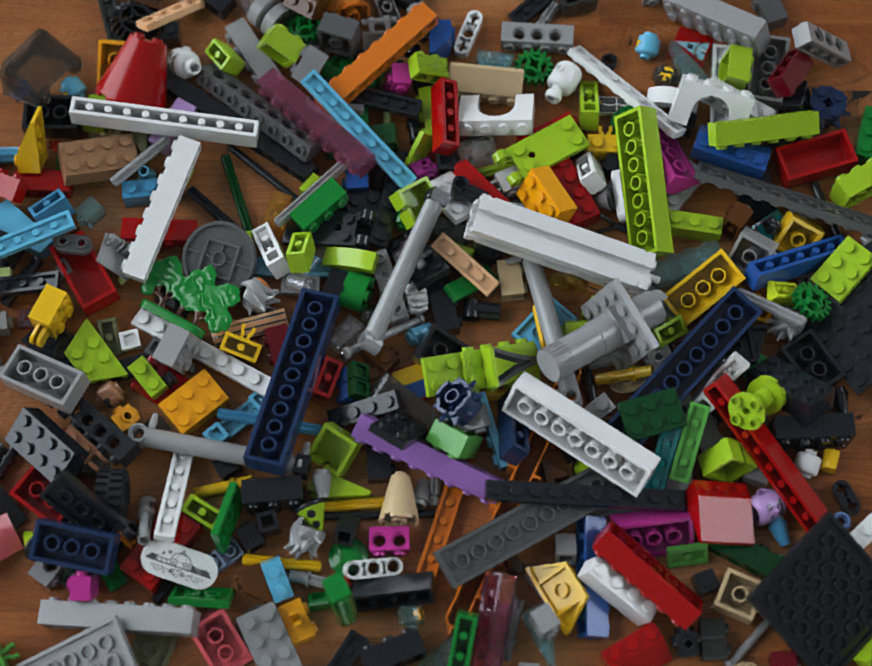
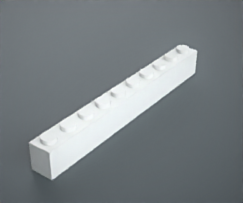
[69,96,259,148]

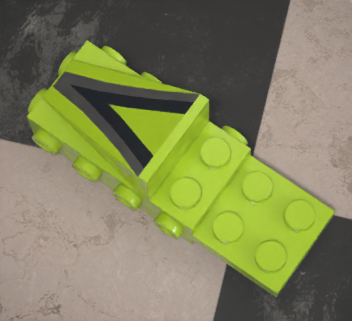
[420,338,541,397]

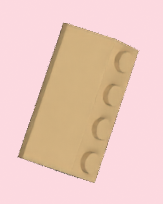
[449,62,524,107]

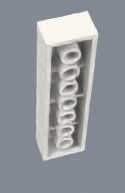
[502,372,661,497]

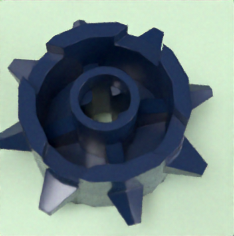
[807,86,851,130]
[433,377,482,426]

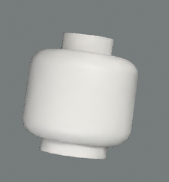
[794,448,822,479]

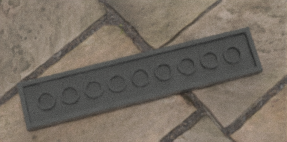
[693,161,872,237]
[433,467,620,589]

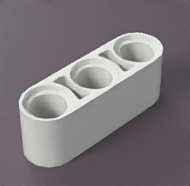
[342,557,403,579]

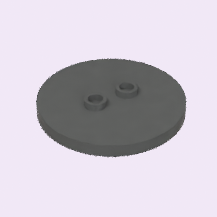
[182,221,257,291]

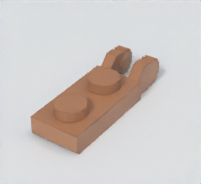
[65,425,109,474]

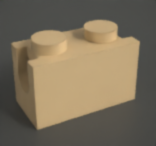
[496,259,528,302]

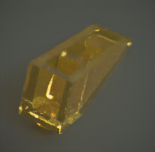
[254,190,293,247]

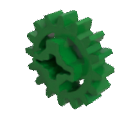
[286,12,321,46]
[514,48,554,87]
[791,282,832,322]

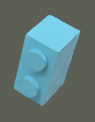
[260,555,294,603]

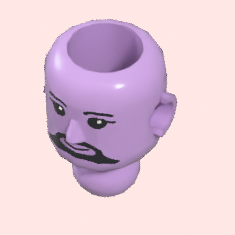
[751,488,787,526]

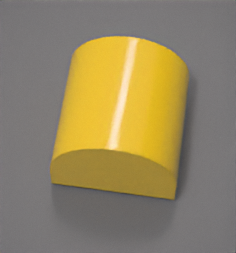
[820,449,840,475]

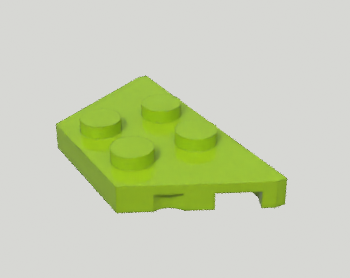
[64,319,129,384]

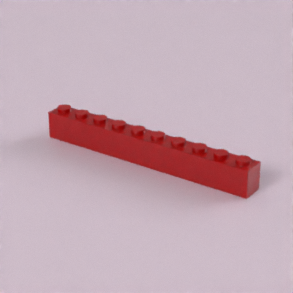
[702,373,828,533]

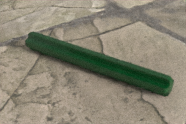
[220,154,254,236]

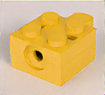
[28,283,74,348]

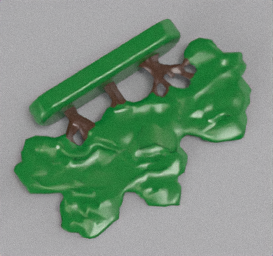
[139,255,241,340]

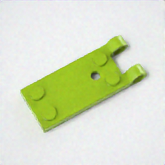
[492,115,590,188]

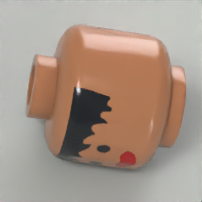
[95,380,126,409]

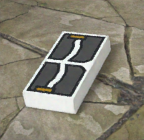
[599,97,633,116]

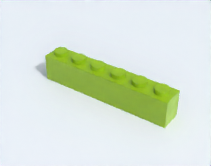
[708,110,820,150]

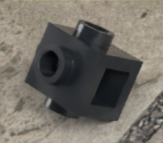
[670,625,701,658]

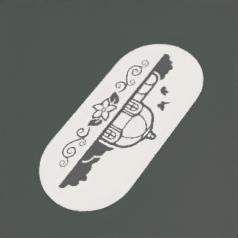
[141,540,218,589]

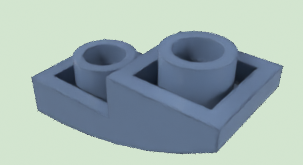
[209,537,247,574]

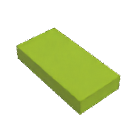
[404,130,432,166]

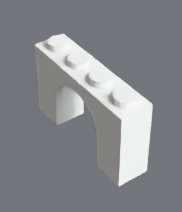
[669,73,755,125]
[459,94,535,136]

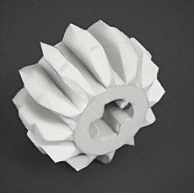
[404,283,429,315]

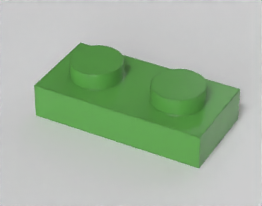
[666,543,708,568]

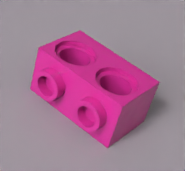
[369,526,410,558]

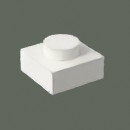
[118,328,142,353]

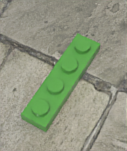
[669,401,711,484]

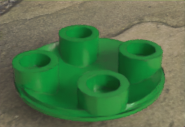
[328,539,368,576]

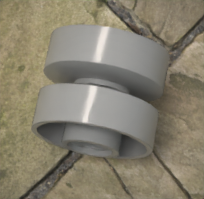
[247,0,295,34]

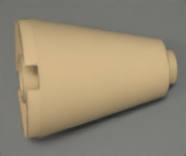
[379,471,419,527]

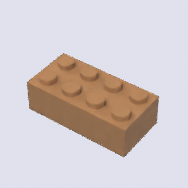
[57,133,138,186]

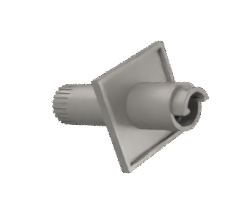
[537,278,668,382]

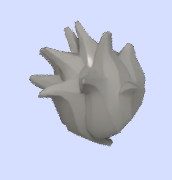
[241,277,281,316]
[766,305,805,342]
[284,516,325,560]

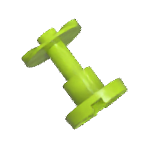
[728,375,786,430]

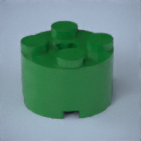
[339,271,376,314]

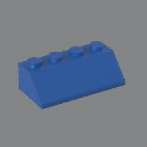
[690,124,771,180]

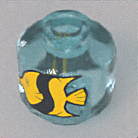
[397,605,425,630]

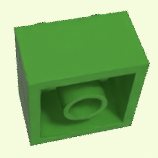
[426,419,484,460]

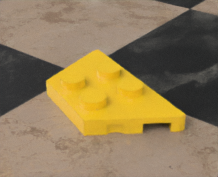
[524,561,590,635]

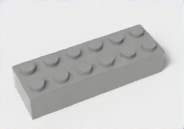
[662,0,771,57]

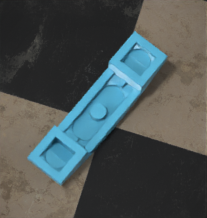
[202,392,264,442]

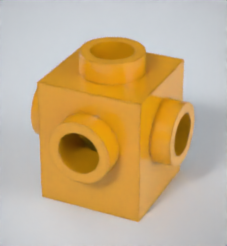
[109,404,141,433]

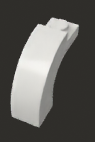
[689,351,750,413]

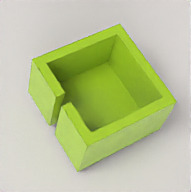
[256,23,306,69]
[718,44,754,91]
[389,176,445,230]
[309,421,362,478]
[697,437,758,482]

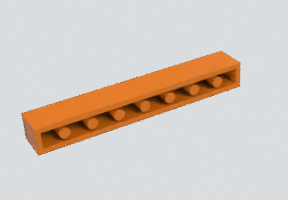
[314,1,439,119]

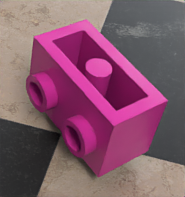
[383,63,411,96]
[67,570,99,601]

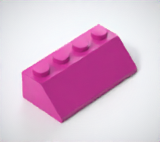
[658,127,700,194]
[609,505,694,556]

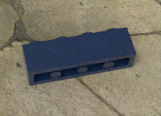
[497,388,530,466]

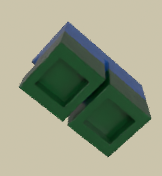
[336,360,370,405]

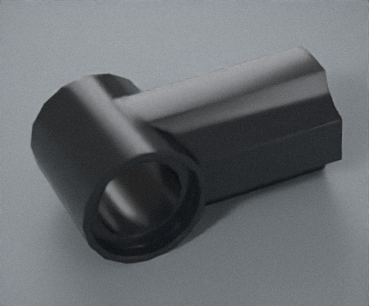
[450,176,489,203]
[462,298,501,322]

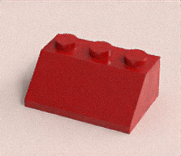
[599,620,673,666]

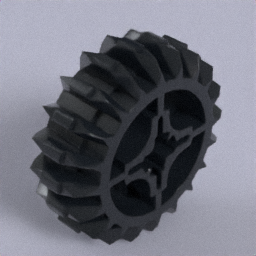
[110,0,159,41]

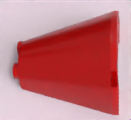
[95,31,167,108]

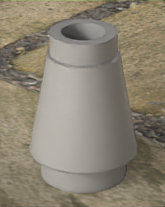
[312,469,332,498]
[414,479,430,510]

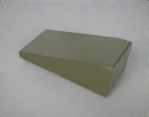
[96,317,123,356]

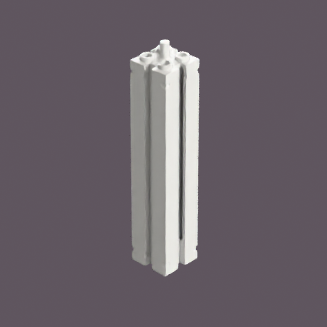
[463,193,660,297]

